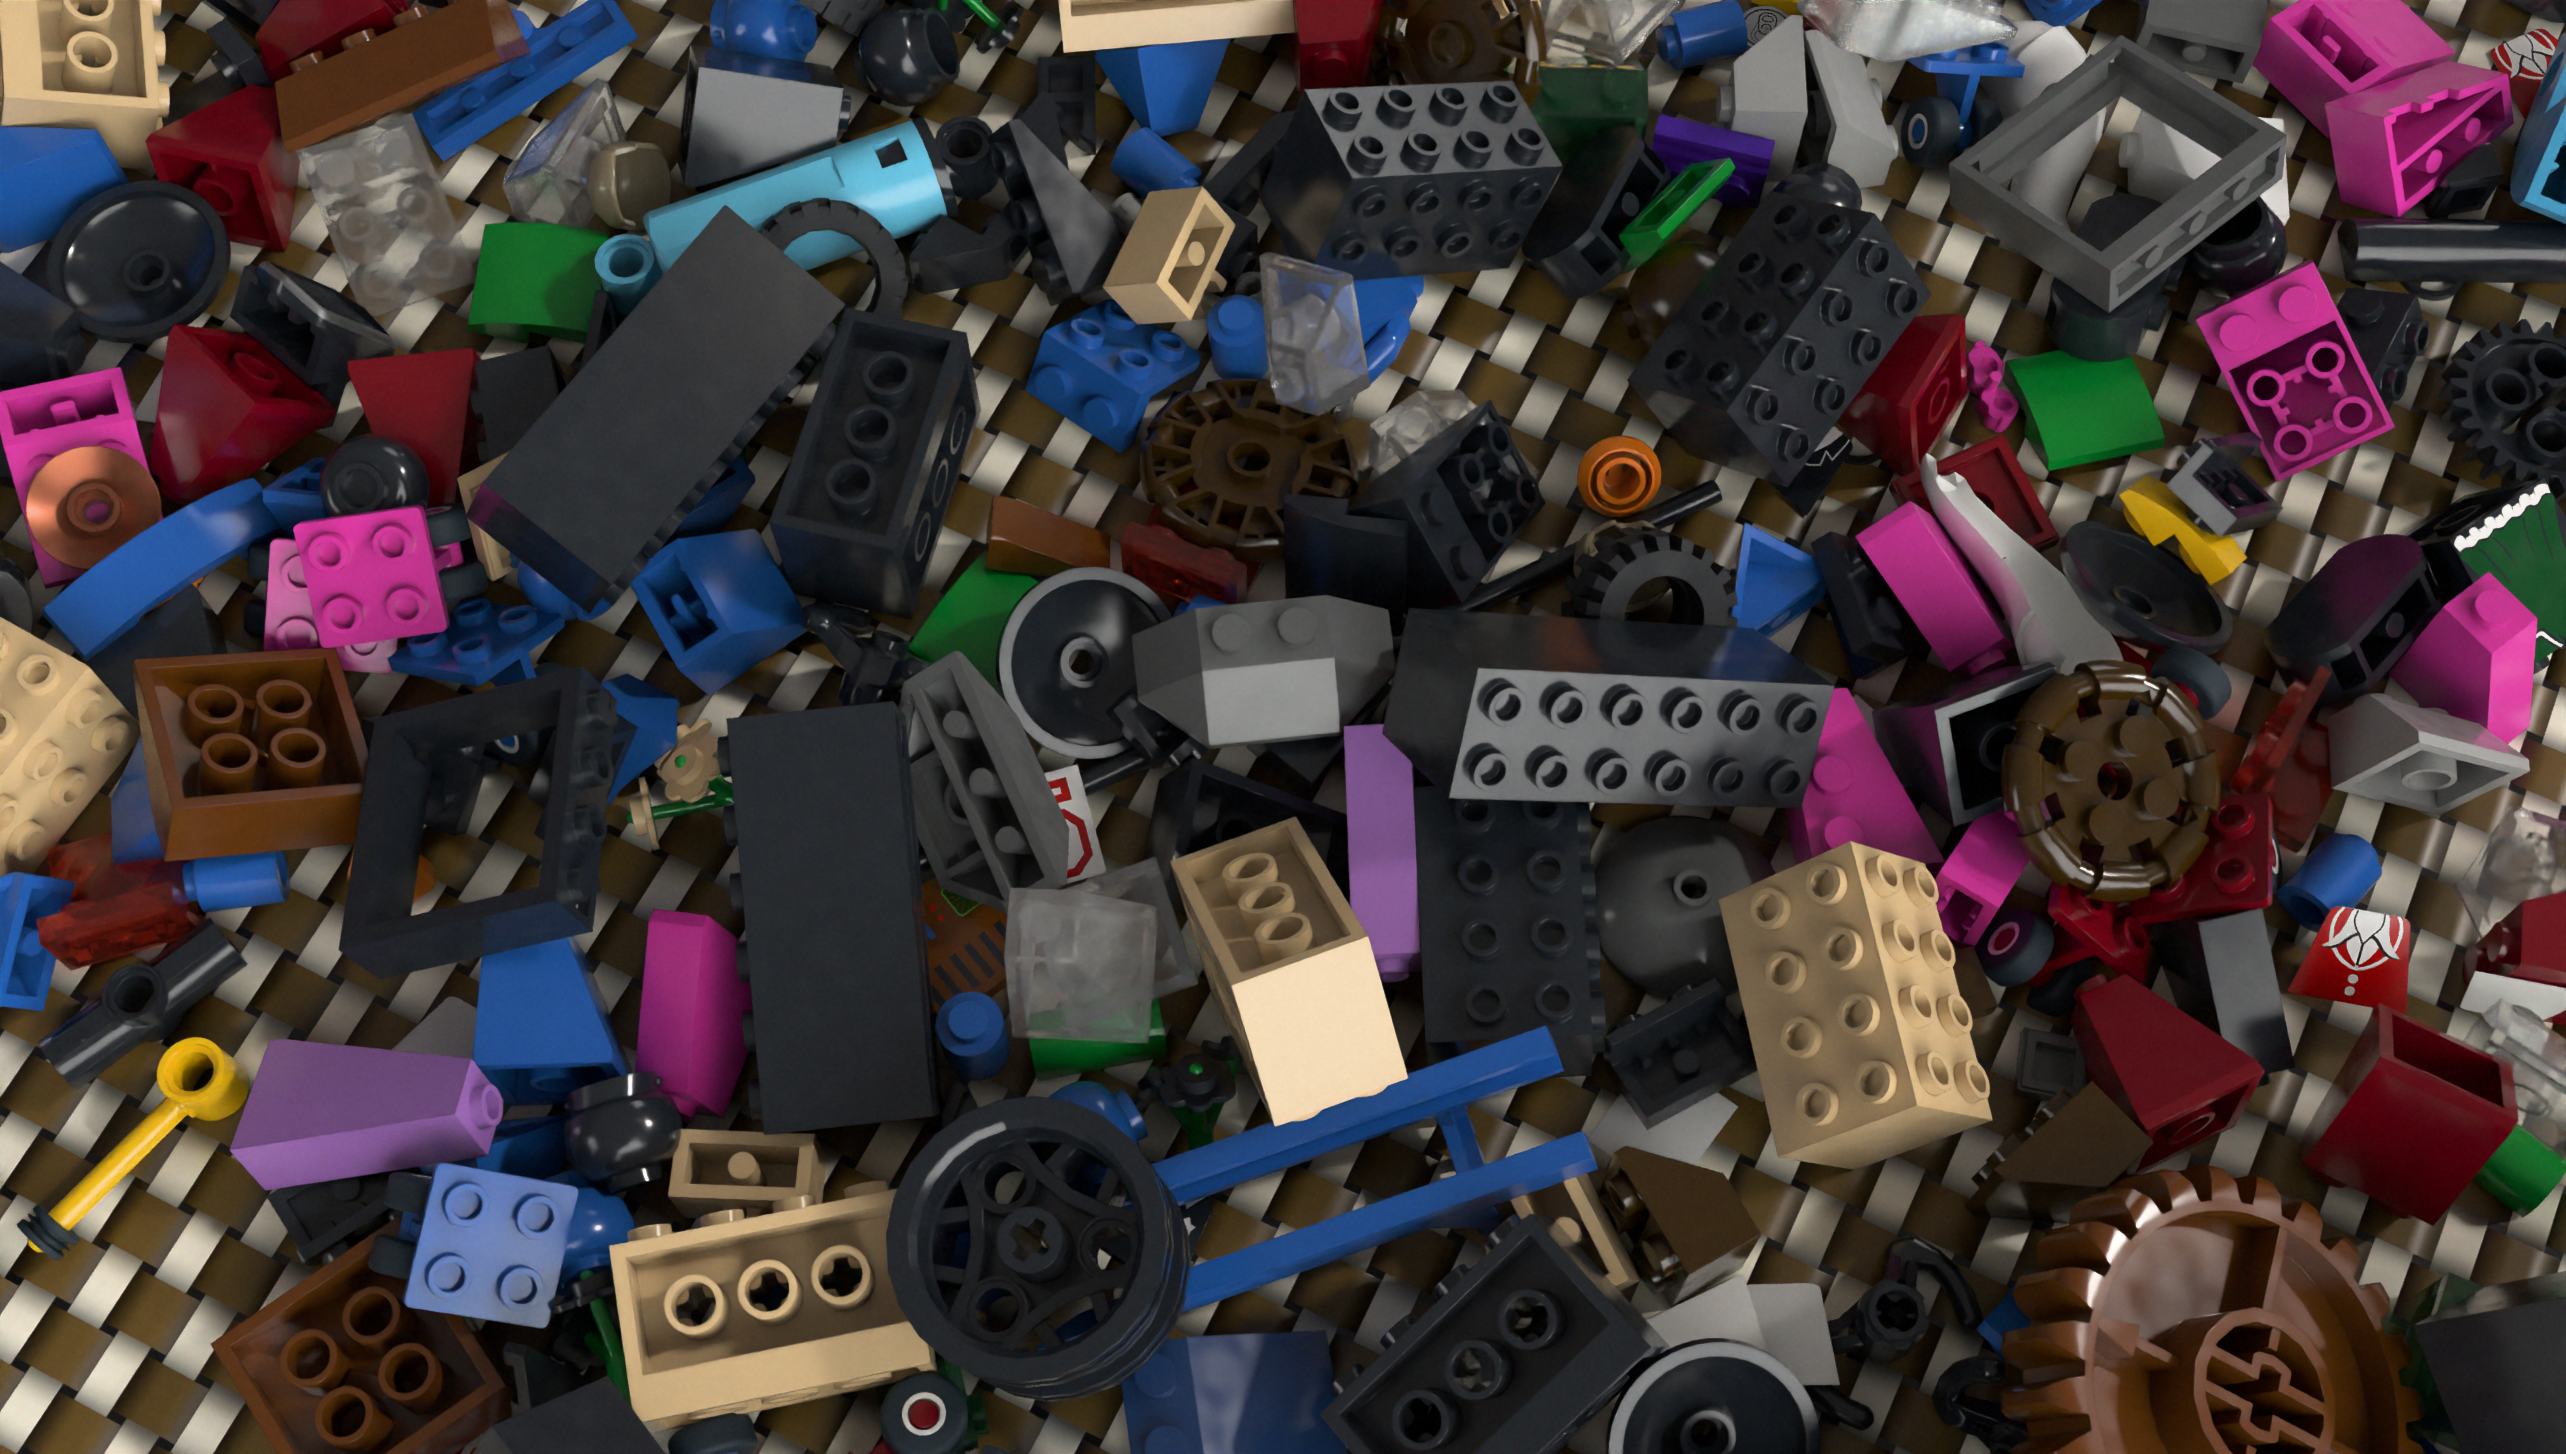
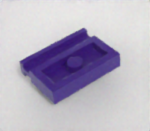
[1651,114,1775,209]

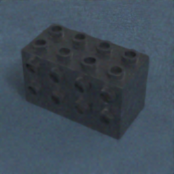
[1259,81,1563,284]
[1627,191,1931,487]
[1413,786,1606,1078]

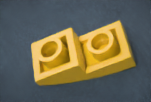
[2118,475,2247,586]

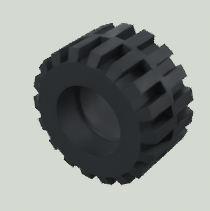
[1561,526,1738,627]

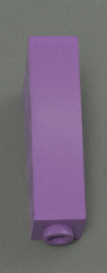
[1344,724,1422,982]
[230,1039,504,1191]

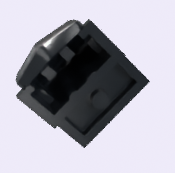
[230,261,396,430]

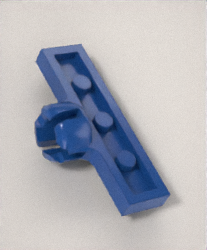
[412,0,638,162]

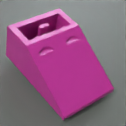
[2252,0,2456,139]
[2196,258,2395,482]
[0,367,164,589]

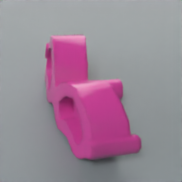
[1966,340,2018,432]

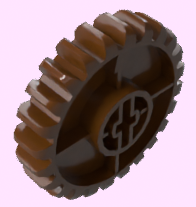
[2000,1165,2425,1454]

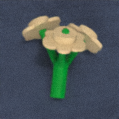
[626,718,734,850]

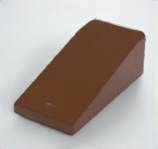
[985,495,1110,577]

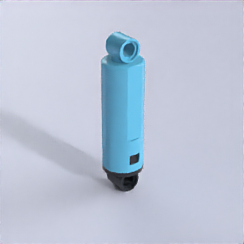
[594,116,999,315]

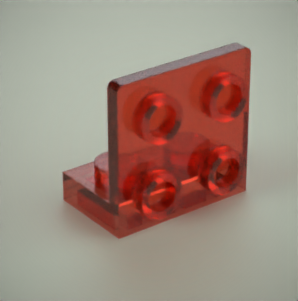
[1120,483,1282,605]
[2228,665,2335,854]
[36,831,200,971]

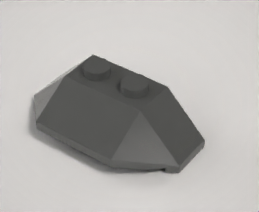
[1132,595,1396,749]
[901,650,1069,915]

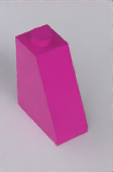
[1855,501,2015,678]
[2389,571,2537,744]
[1935,800,2052,949]
[635,909,753,1122]

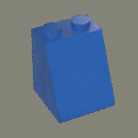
[472,936,634,1106]

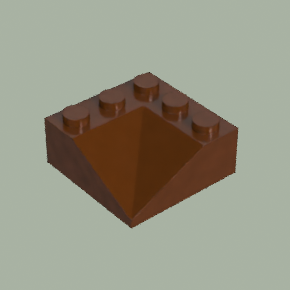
[132,647,369,862]
[211,1217,517,1454]

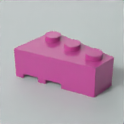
[2324,61,2514,218]
[1786,688,1945,880]

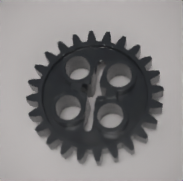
[2437,319,2566,502]

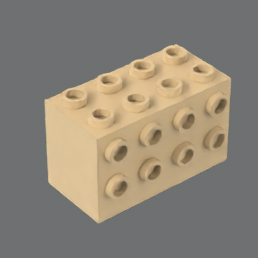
[0,617,141,877]
[1718,841,1993,1170]

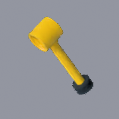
[17,1037,249,1261]

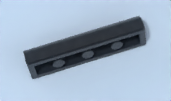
[2337,218,2566,284]

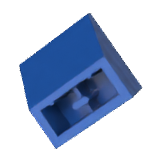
[631,529,808,696]

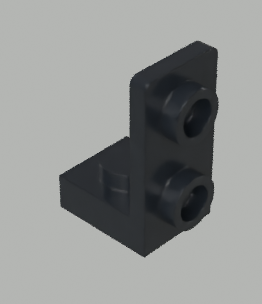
[162,18,273,127]

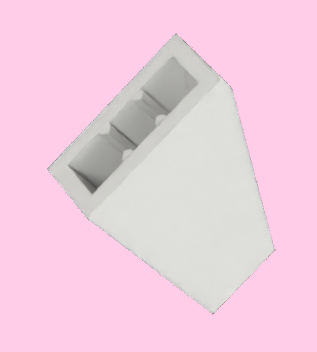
[2119,110,2290,226]

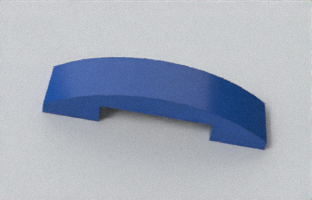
[42,478,285,661]

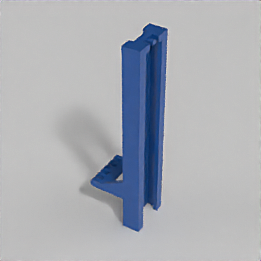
[952,1025,1598,1350]

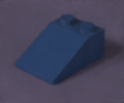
[1121,1330,1347,1454]

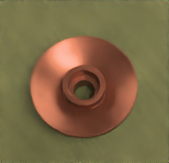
[26,446,161,570]

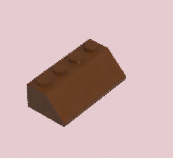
[275,0,531,154]

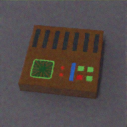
[922,877,1052,1017]

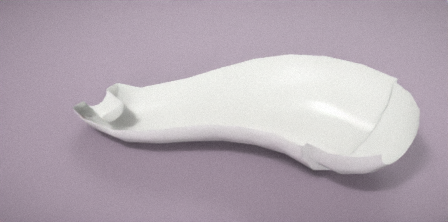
[1979,20,2106,232]
[1921,453,2124,676]

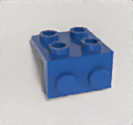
[1025,299,1201,453]

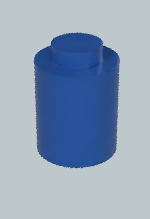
[1656,0,1748,71]
[1111,127,1202,200]
[1207,295,1272,379]
[2278,833,2382,933]
[183,850,290,913]
[936,992,1011,1081]

